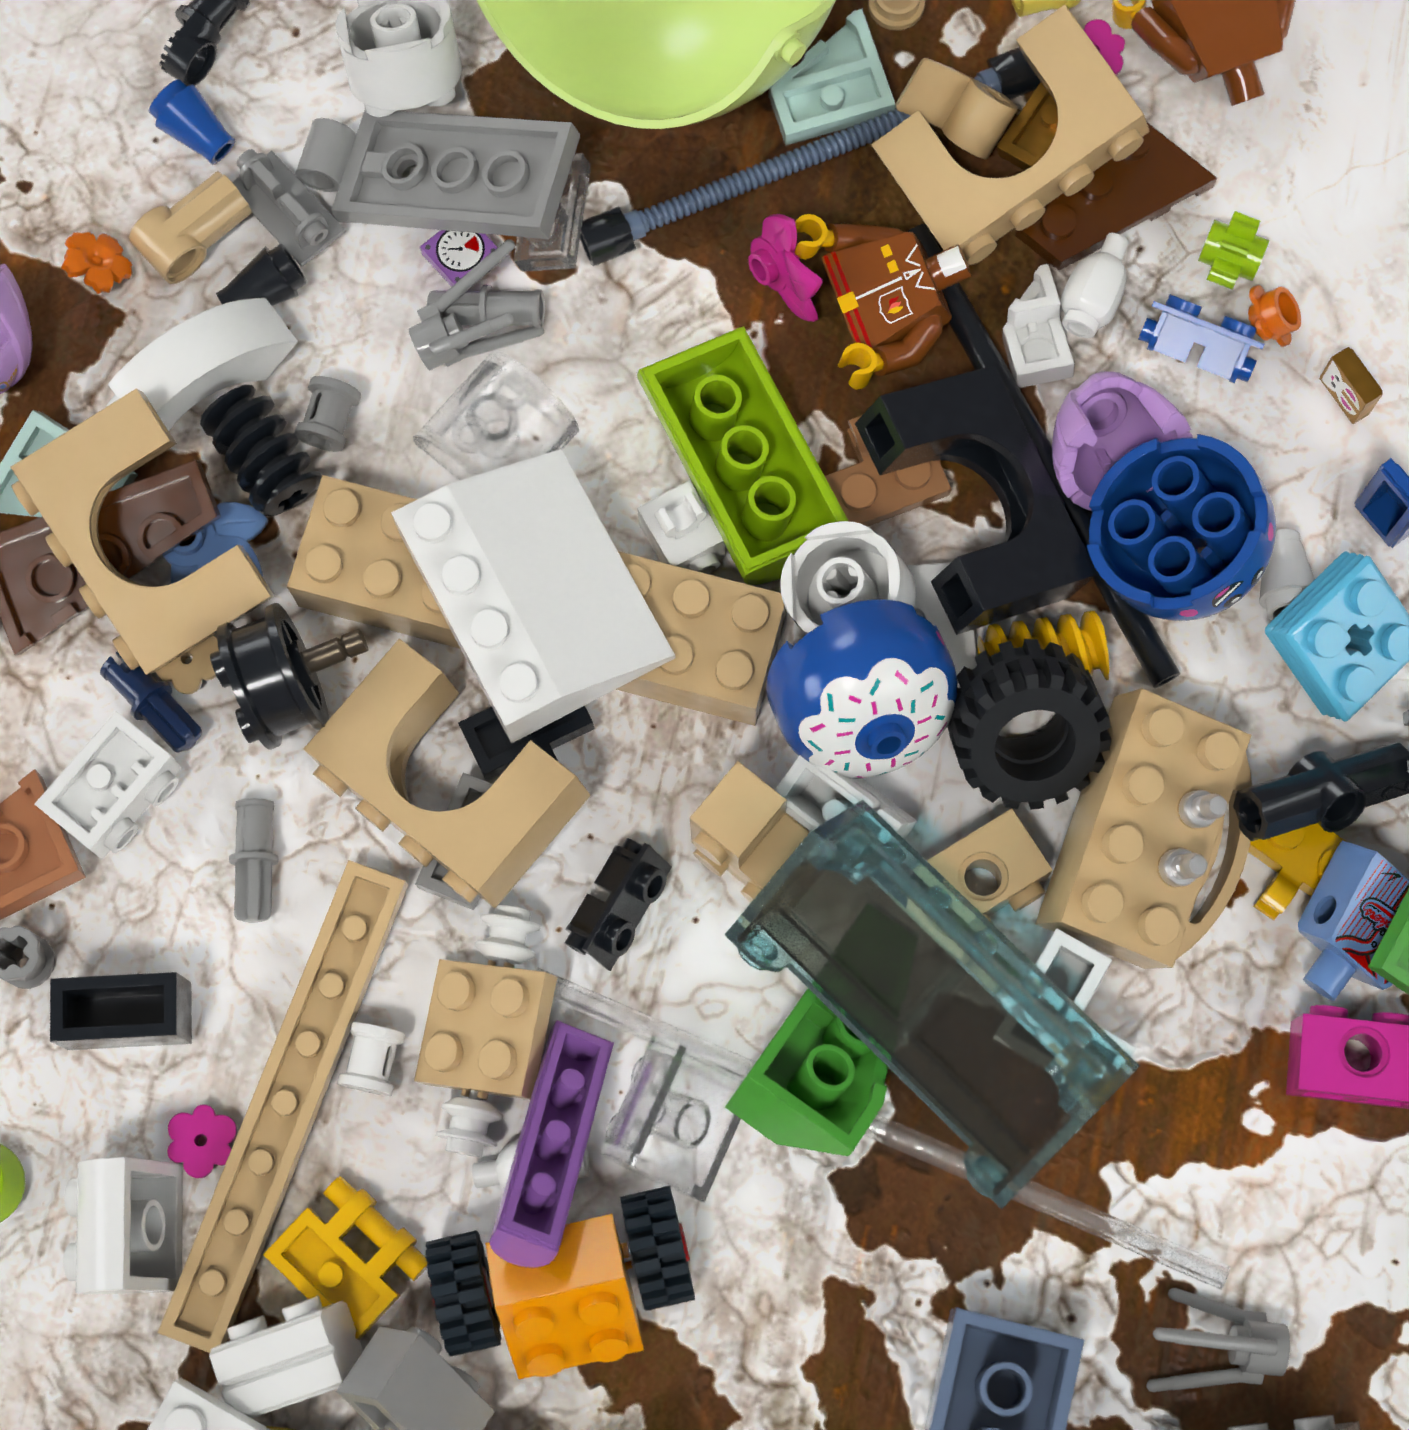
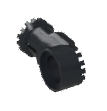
[160,0,250,86]

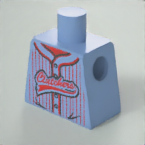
[1298,840,1409,1001]

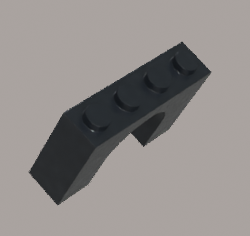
[855,365,1098,635]

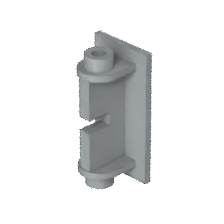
[232,149,345,267]

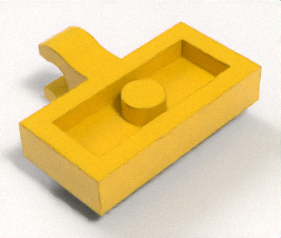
[1248,823,1347,921]

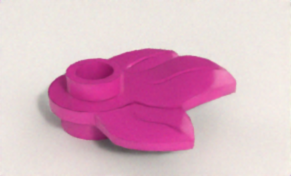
[748,214,822,322]

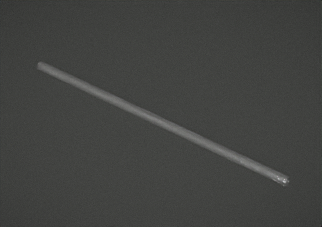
[535,967,1230,1290]

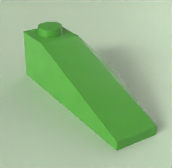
[725,902,919,1157]

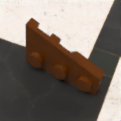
[1015,121,1217,271]

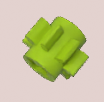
[1198,211,1270,290]

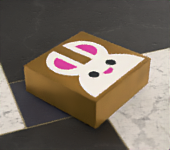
[1319,347,1383,424]

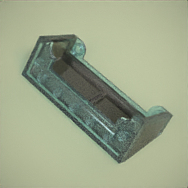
[724,800,1140,1209]

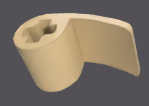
[895,58,1018,159]

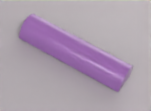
[490,1020,614,1267]

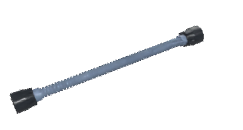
[576,47,1041,267]

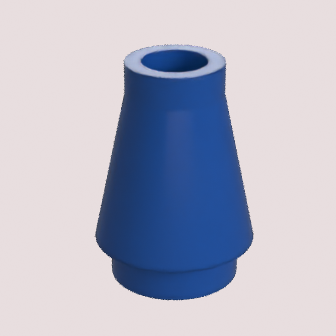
[149,79,235,165]

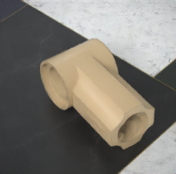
[129,171,252,284]

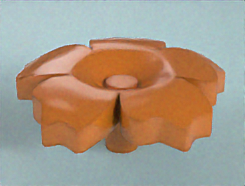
[61,232,132,294]

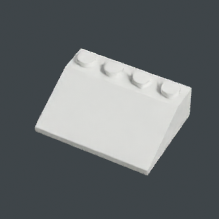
[391,449,675,744]

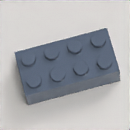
[924,1308,1084,1430]

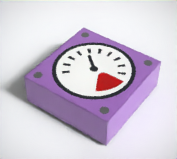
[420,230,498,287]

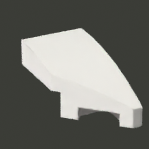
[1002,264,1074,388]

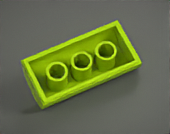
[637,326,848,585]

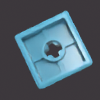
[1265,551,1409,722]

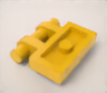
[263,1176,428,1340]

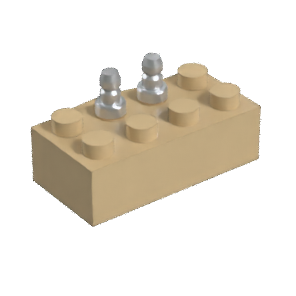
[1035,688,1252,969]

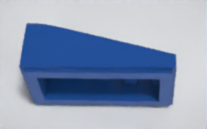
[1354,458,1409,548]

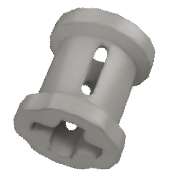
[294,376,361,452]
[0,926,55,989]

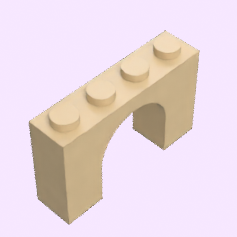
[871,4,1150,265]
[11,388,275,675]
[304,638,591,908]

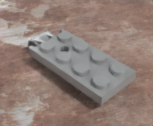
[295,110,580,239]

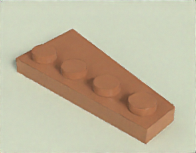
[0,769,86,920]

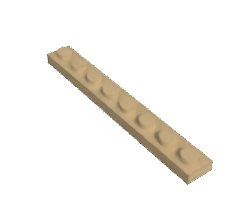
[157,860,408,1353]

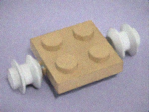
[414,905,557,1157]

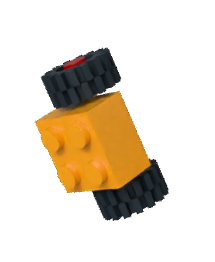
[425,1185,695,1379]

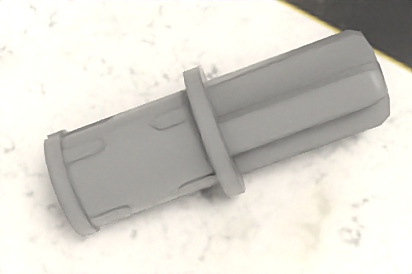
[427,285,545,327]
[229,798,279,923]

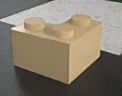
[690,761,834,918]

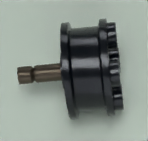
[210,603,368,750]

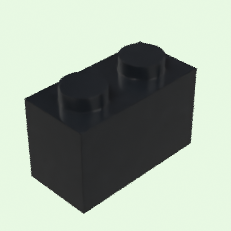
[50,972,192,1050]

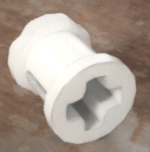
[337,1022,405,1096]

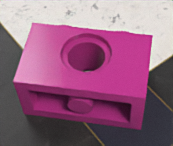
[1286,1005,1409,1109]

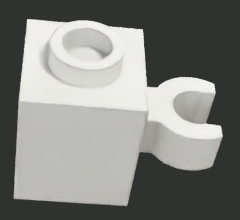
[637,480,725,575]

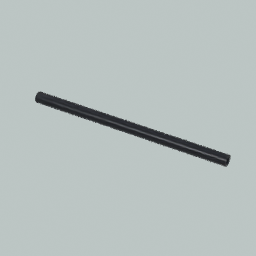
[907,224,1180,688]

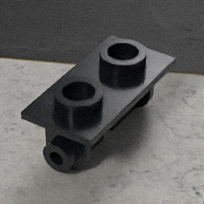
[564,838,672,971]

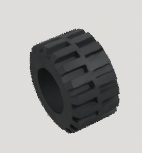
[947,639,1111,810]

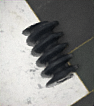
[200,384,322,517]

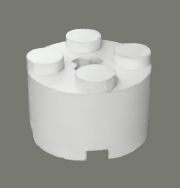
[336,0,462,117]
[780,521,916,634]

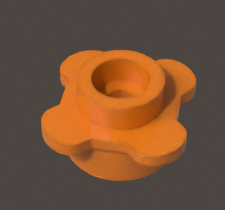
[1248,285,1301,347]

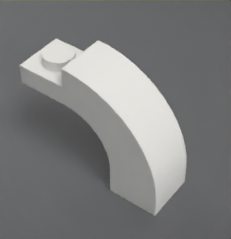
[105,298,298,431]

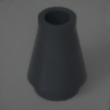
[216,244,307,306]

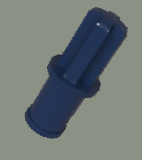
[100,651,202,753]

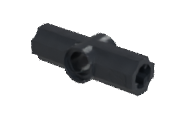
[1233,743,1409,842]

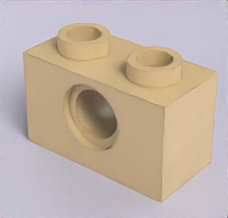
[904,808,1053,944]

